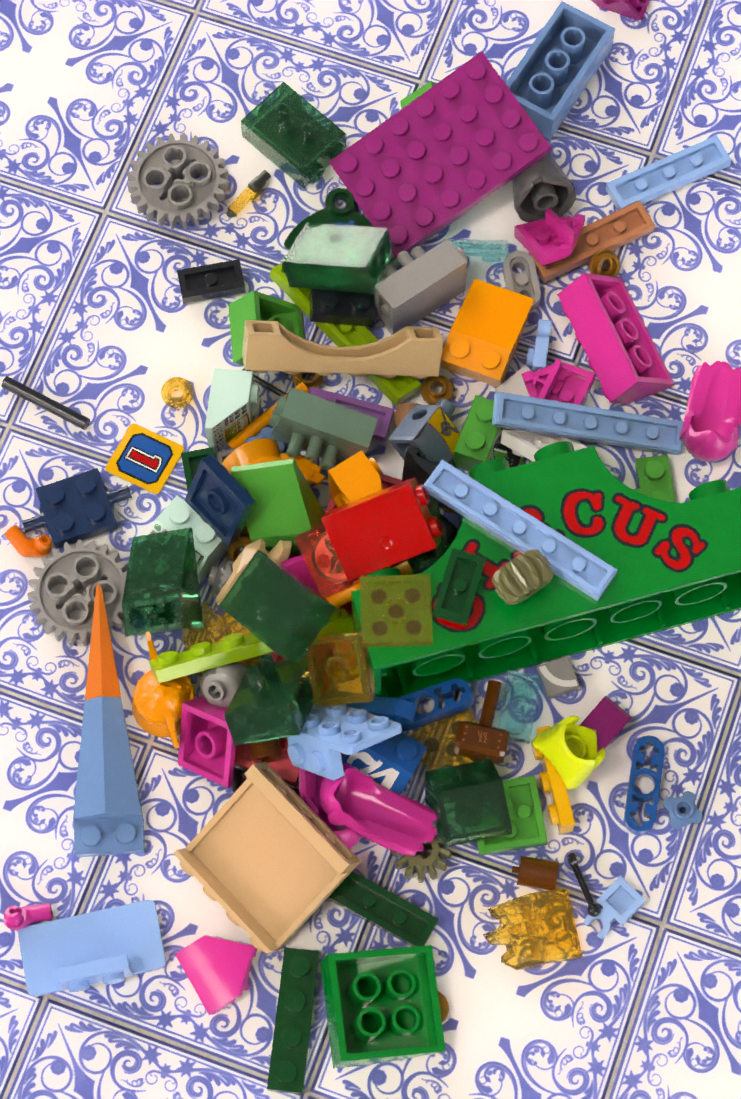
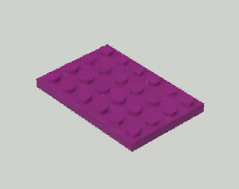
[329,51,553,258]

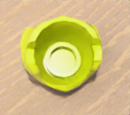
[532,715,606,790]

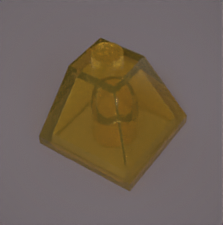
[303,629,374,707]

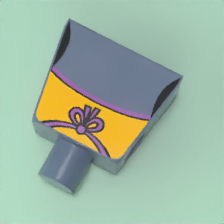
[388,399,460,464]

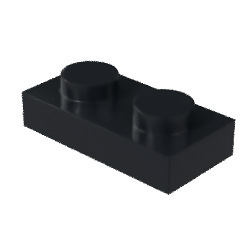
[177,259,246,304]
[309,288,376,327]

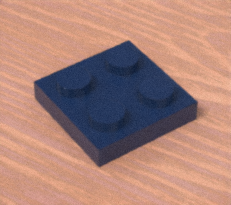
[185,455,255,546]

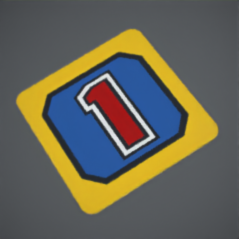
[105,423,184,494]

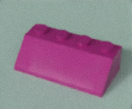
[557,273,675,404]

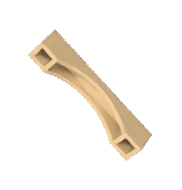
[242,320,443,379]

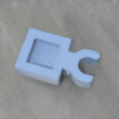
[526,319,552,372]
[584,875,647,939]

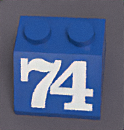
[342,732,428,794]

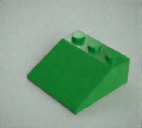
[320,945,446,1069]

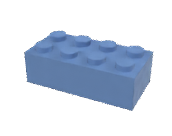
[505,1,615,140]

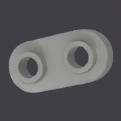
[503,251,541,312]

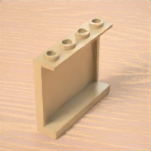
[173,762,361,954]

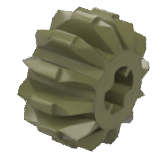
[492,549,554,605]
[392,826,451,883]

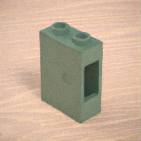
[268,387,378,471]

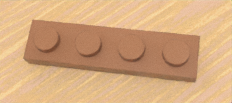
[529,200,655,283]

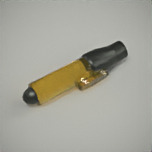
[227,170,271,218]

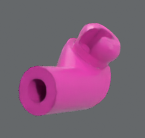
[3,903,53,931]

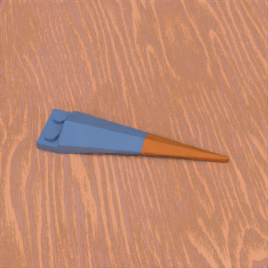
[73,583,145,858]

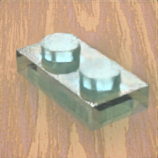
[444,239,508,262]
[498,670,541,744]

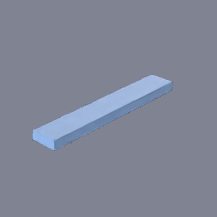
[492,392,684,456]
[424,460,617,601]

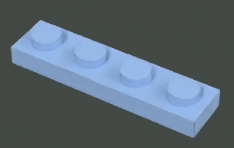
[605,135,732,210]

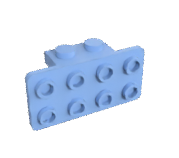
[268,696,402,781]
[18,900,166,997]

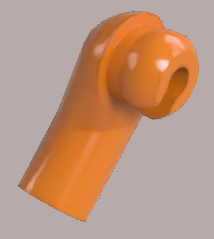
[5,525,52,558]

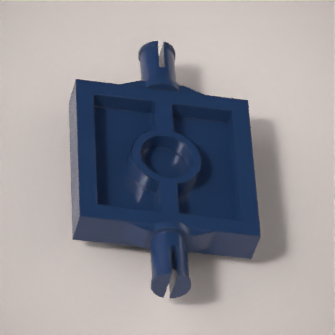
[22,468,132,549]

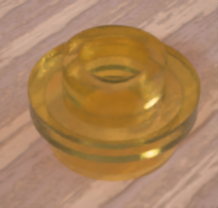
[161,377,193,409]

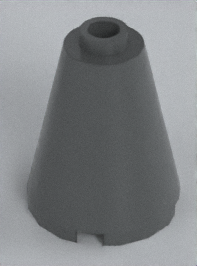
[513,153,576,222]

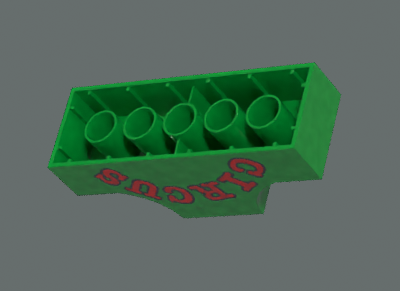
[351,441,741,698]

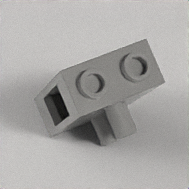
[374,239,468,335]

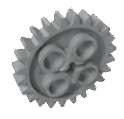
[127,133,229,229]
[27,540,137,646]

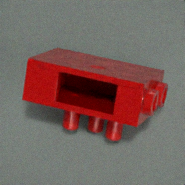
[321,477,443,582]

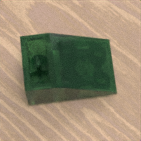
[122,528,204,637]

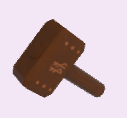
[453,680,510,764]

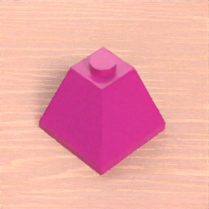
[177,695,238,788]

